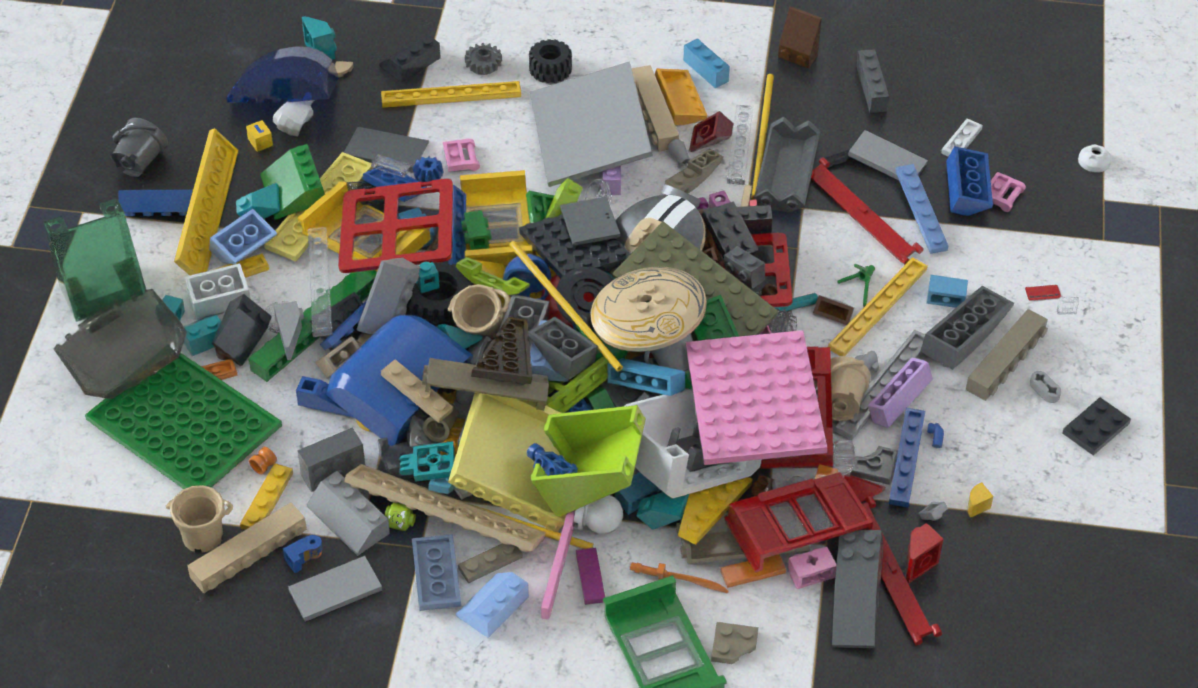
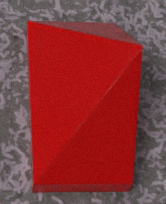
[844,474,886,502]

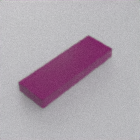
[576,548,605,605]

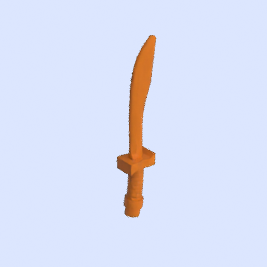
[630,562,729,593]

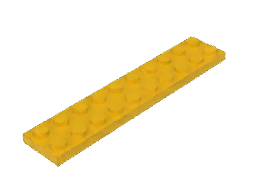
[174,128,238,276]

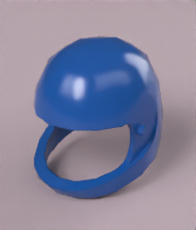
[503,254,552,300]

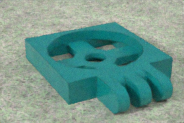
[400,441,455,481]

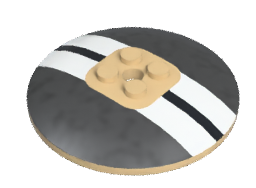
[608,195,705,274]

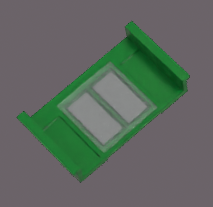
[603,575,727,688]

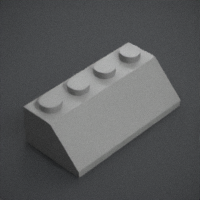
[357,258,420,335]
[307,471,390,556]

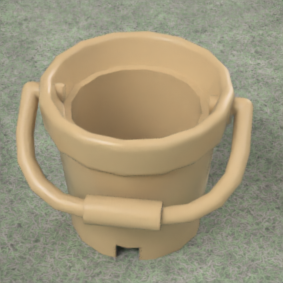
[448,284,510,339]
[814,356,871,421]
[166,485,233,552]

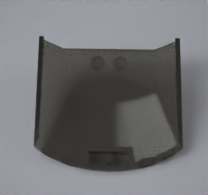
[53,289,187,399]

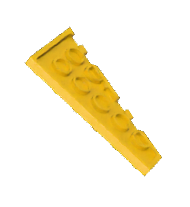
[678,477,753,545]

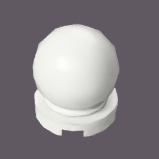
[574,495,623,534]

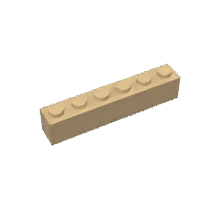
[632,65,679,152]
[187,502,307,593]

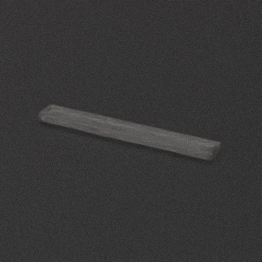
[308,227,333,337]

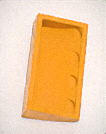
[654,68,708,125]

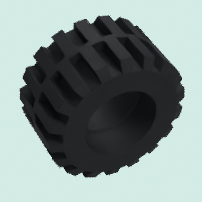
[529,39,572,83]

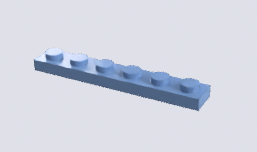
[896,164,949,254]

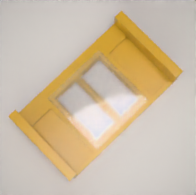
[460,170,533,266]
[298,181,431,271]

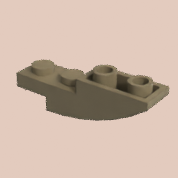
[665,148,724,193]

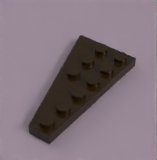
[471,317,532,385]

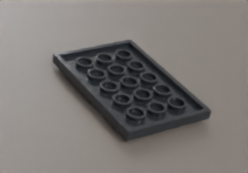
[519,214,631,279]

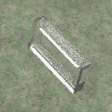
[371,154,411,177]

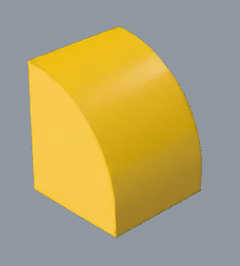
[967,482,994,517]

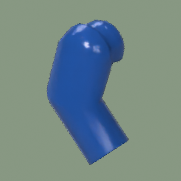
[927,423,944,448]

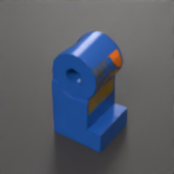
[283,535,322,573]

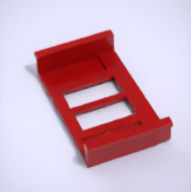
[761,346,833,469]

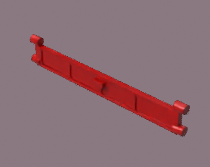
[811,157,924,265]
[862,496,942,645]

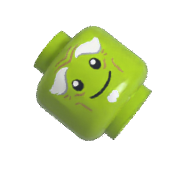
[384,503,416,531]

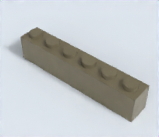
[966,309,1048,401]

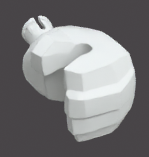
[273,92,316,136]

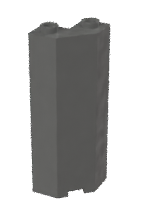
[754,117,820,213]

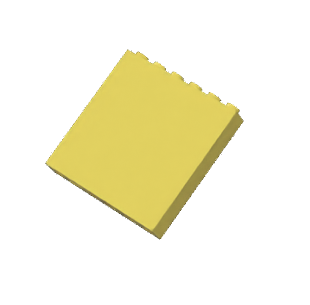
[448,393,567,532]

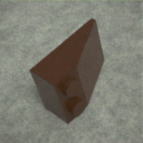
[778,6,822,68]

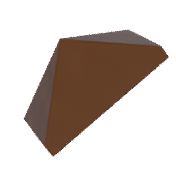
[813,295,854,325]

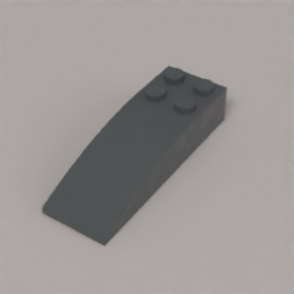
[920,286,1014,370]
[832,530,884,648]

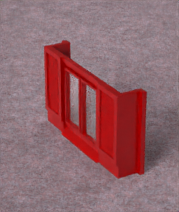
[724,472,873,572]

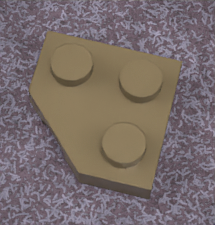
[711,622,759,664]

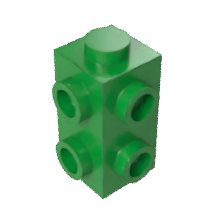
[461,210,492,250]

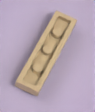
[381,360,453,423]

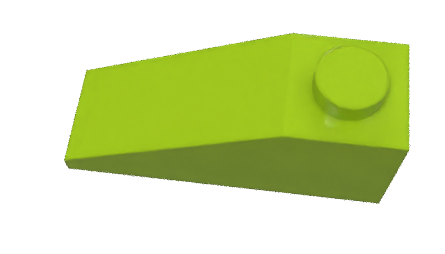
[545,178,583,218]

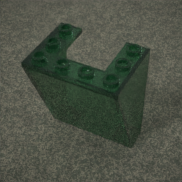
[43,198,149,322]

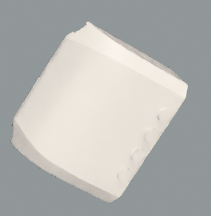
[625,389,762,498]

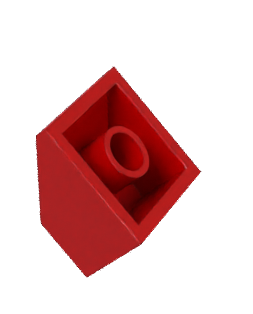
[906,523,944,584]

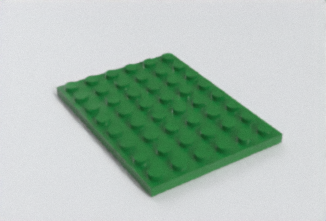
[85,346,282,489]

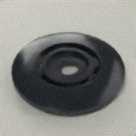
[556,267,614,329]

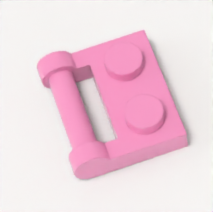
[443,139,480,172]
[991,172,1026,212]

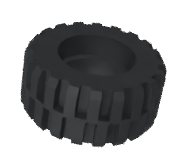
[405,262,474,328]

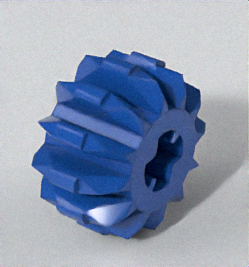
[413,156,444,182]

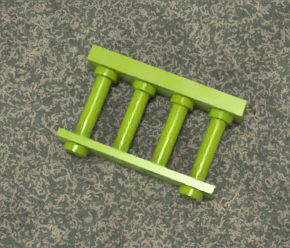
[546,356,609,413]

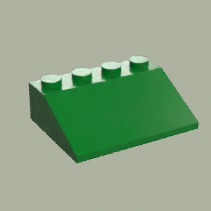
[260,144,325,219]

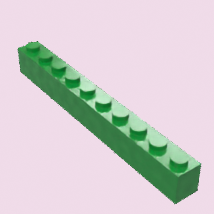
[248,270,377,382]

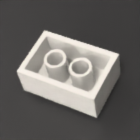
[185,263,250,319]

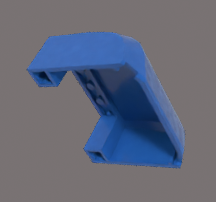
[326,315,473,446]

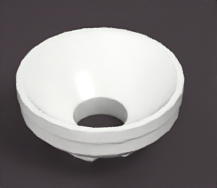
[1078,144,1111,172]

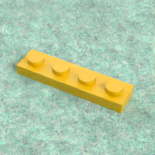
[240,463,293,530]

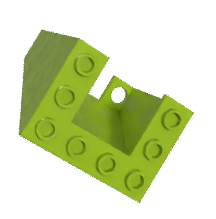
[531,405,646,517]

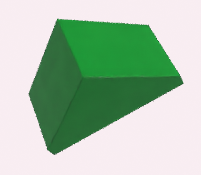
[584,386,615,410]

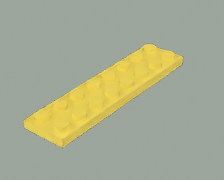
[264,152,373,261]

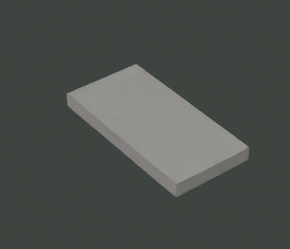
[848,130,928,180]
[288,556,382,622]

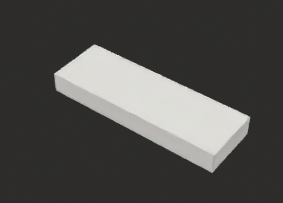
[941,119,983,157]

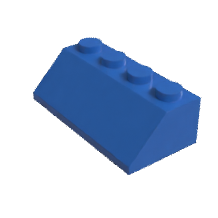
[946,146,993,216]
[118,190,193,216]

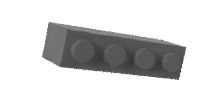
[856,49,889,113]

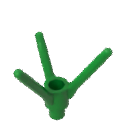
[837,264,875,307]

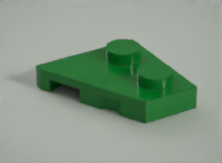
[526,190,554,223]

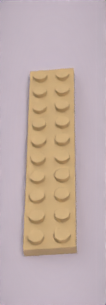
[344,464,546,552]

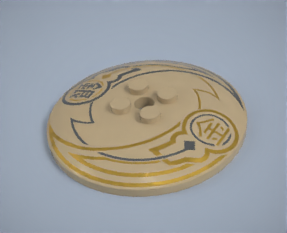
[591,267,707,351]

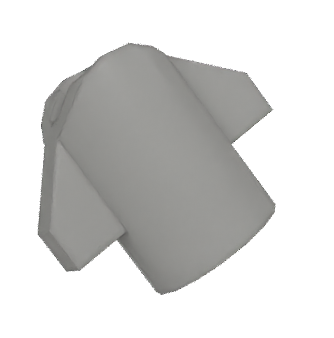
[855,351,879,372]

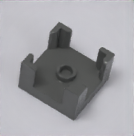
[667,423,721,472]
[378,431,429,480]

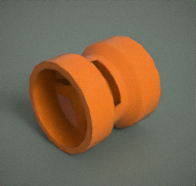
[249,447,277,475]

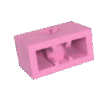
[788,547,837,589]

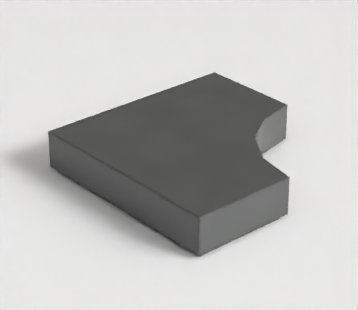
[850,446,898,485]

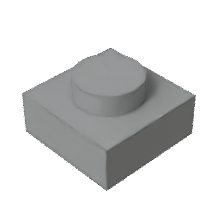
[919,502,948,521]

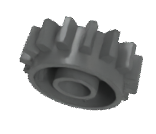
[465,43,502,75]

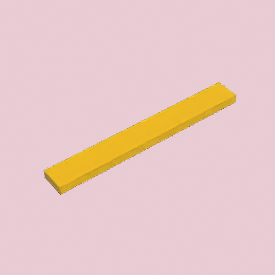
[381,81,521,108]
[828,257,928,356]

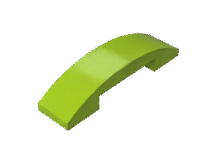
[456,257,530,295]

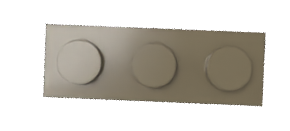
[458,543,523,584]

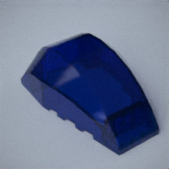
[226,47,338,102]

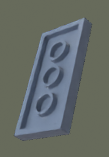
[412,534,461,611]

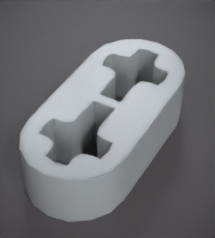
[1030,371,1061,403]

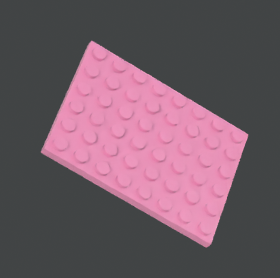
[686,330,827,465]

